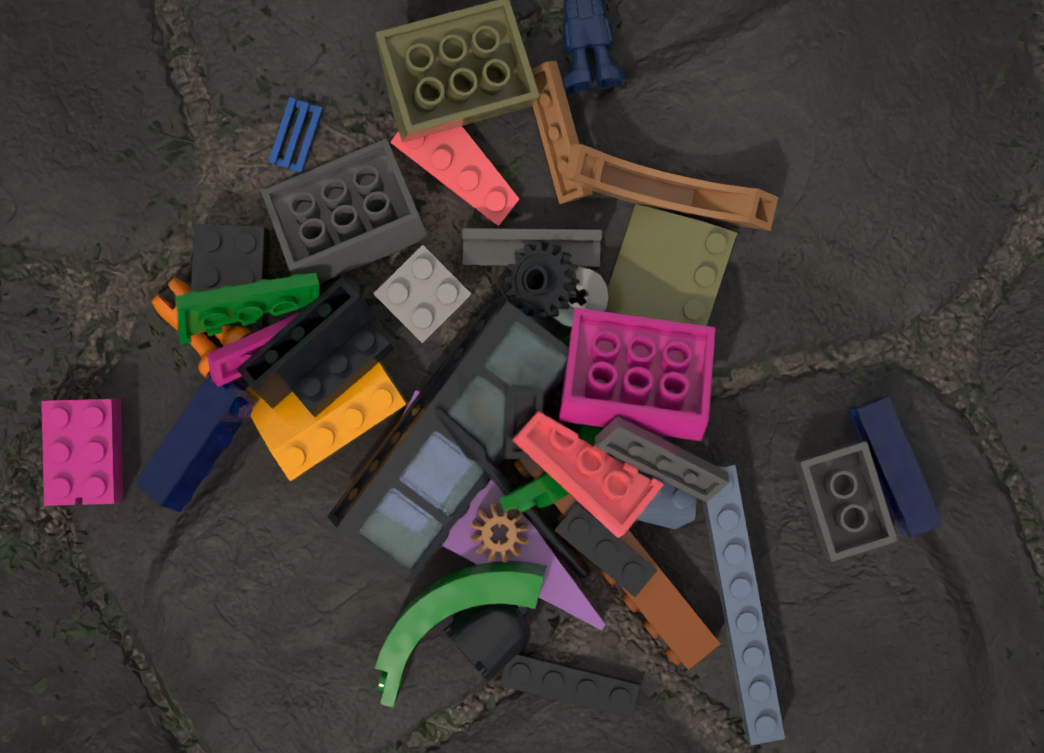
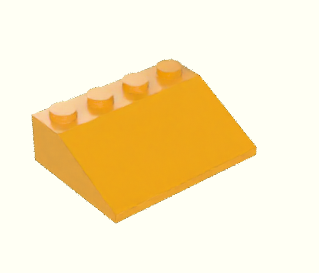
[238,361,409,481]

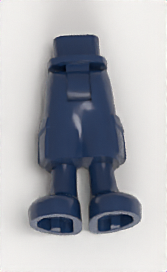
[562,0,626,93]

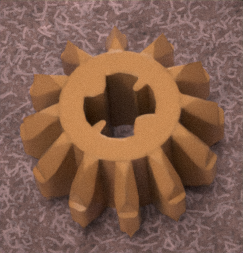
[470,503,529,563]

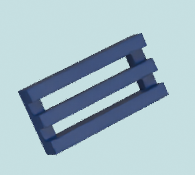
[268,97,324,174]

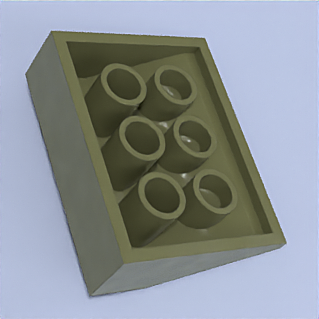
[375,0,540,143]
[605,204,737,326]

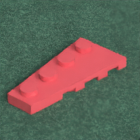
[390,126,520,227]
[513,412,664,538]

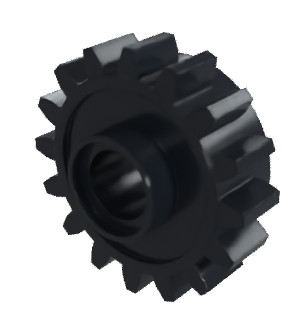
[505,242,580,319]

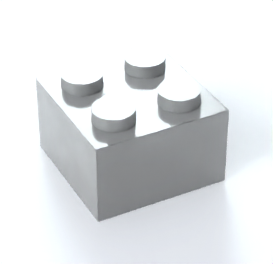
[373,245,472,344]

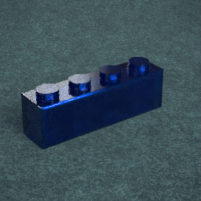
[135,374,259,512]
[849,396,944,538]

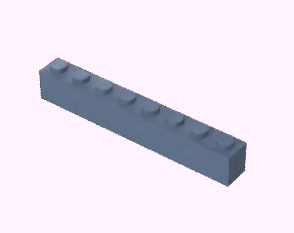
[702,463,785,745]

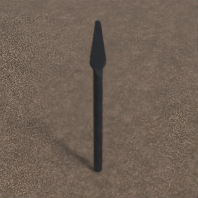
[435,407,590,578]

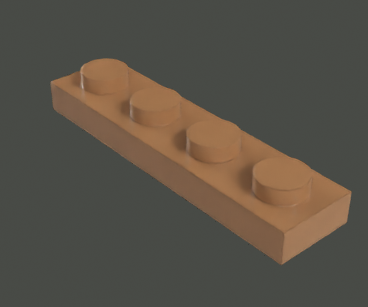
[531,61,593,204]

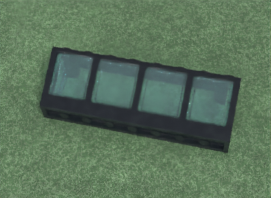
[327,293,569,583]

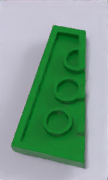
[175,273,319,345]

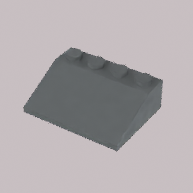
[261,138,429,284]

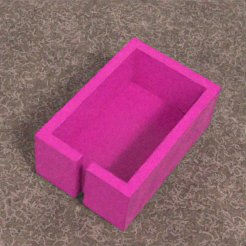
[41,399,124,506]

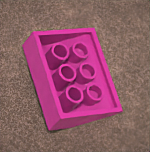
[559,308,715,441]

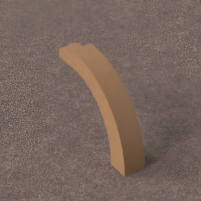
[564,144,779,231]

